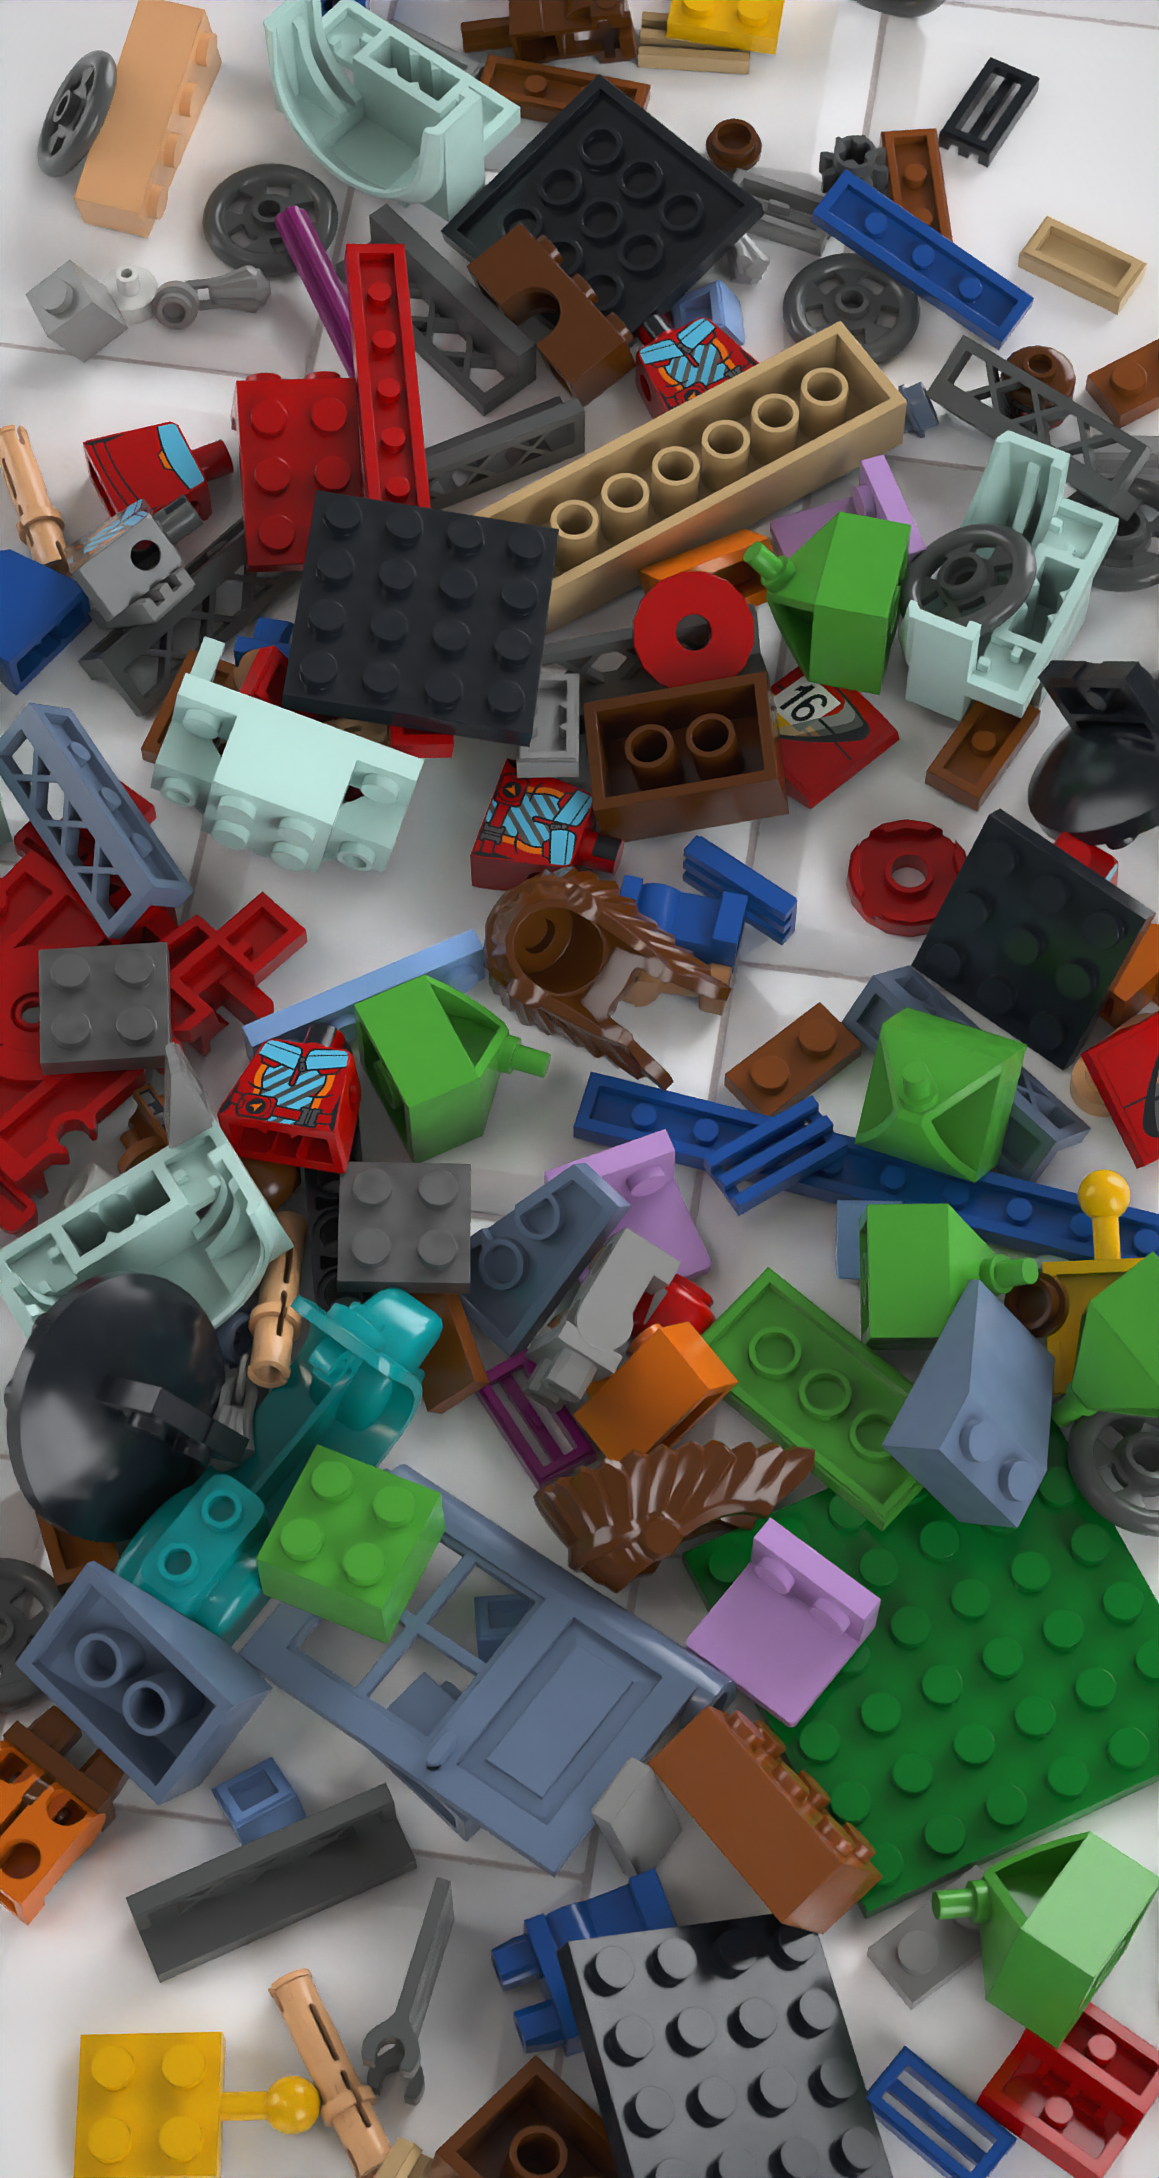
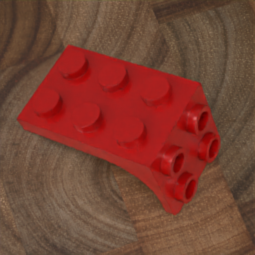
[230,371,364,573]

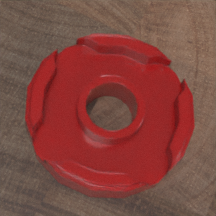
[632,572,754,688]
[846,819,967,937]

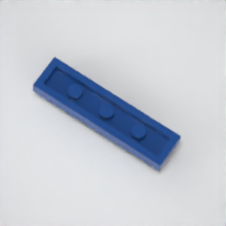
[811,169,1034,350]

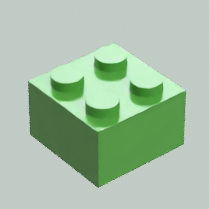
[256,1444,446,1644]

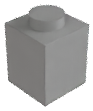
[25,259,128,363]

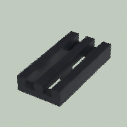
[938,57,1040,168]

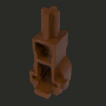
[461,0,638,64]

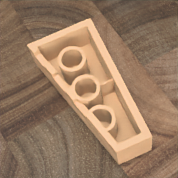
[73,0,222,238]

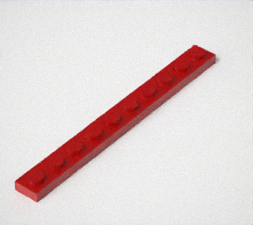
[344,244,454,758]

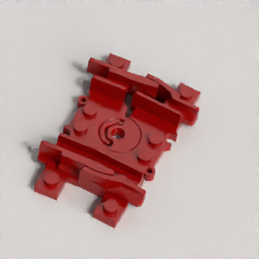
[0,780,308,1238]

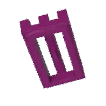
[475,1348,596,1490]

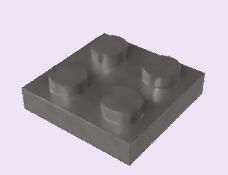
[39,942,172,1075]
[337,1162,471,1294]

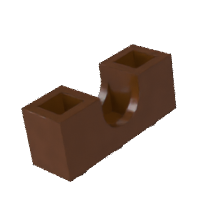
[466,223,636,408]

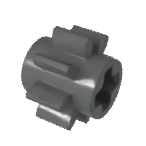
[819,135,889,193]

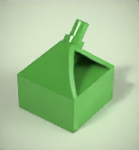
[743,511,912,695]
[354,974,551,1163]
[854,1007,1027,1183]
[859,1203,1039,1350]
[1051,1251,1159,1428]
[931,1831,1159,2049]

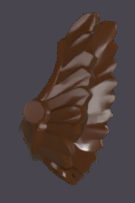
[483,866,732,1091]
[533,1439,815,1594]

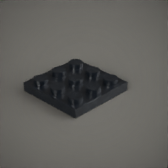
[911,808,1156,1071]

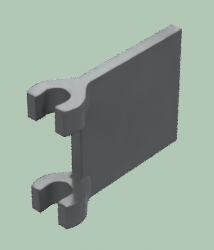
[361,1877,455,2106]

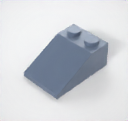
[882,1279,1055,1528]
[15,1561,273,1806]

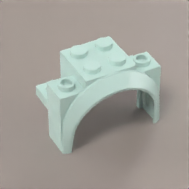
[263,0,521,223]
[898,430,1119,722]
[150,636,425,873]
[0,1118,295,1341]

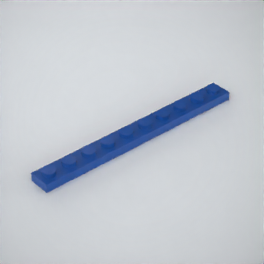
[573,1071,1159,1261]

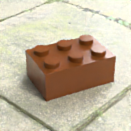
[647,1705,883,1934]

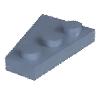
[458,1163,632,1357]

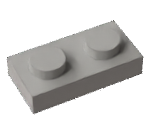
[867,1864,984,2010]

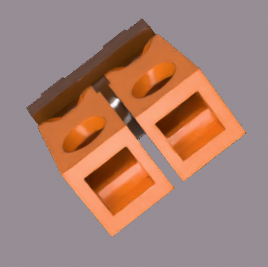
[0,1705,129,1926]

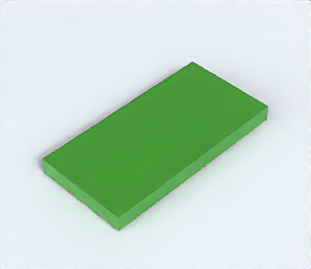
[701,1267,924,1532]

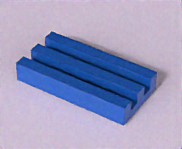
[682,835,798,946]
[703,1095,848,1216]
[866,2045,1017,2178]

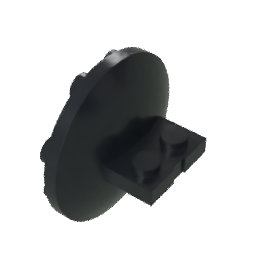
[1027,660,1159,850]
[4,1271,250,1543]

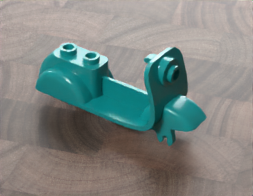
[113,1286,443,1647]

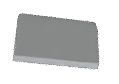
[164,1041,214,1149]

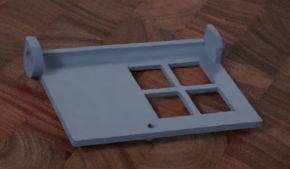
[238,1464,736,1877]

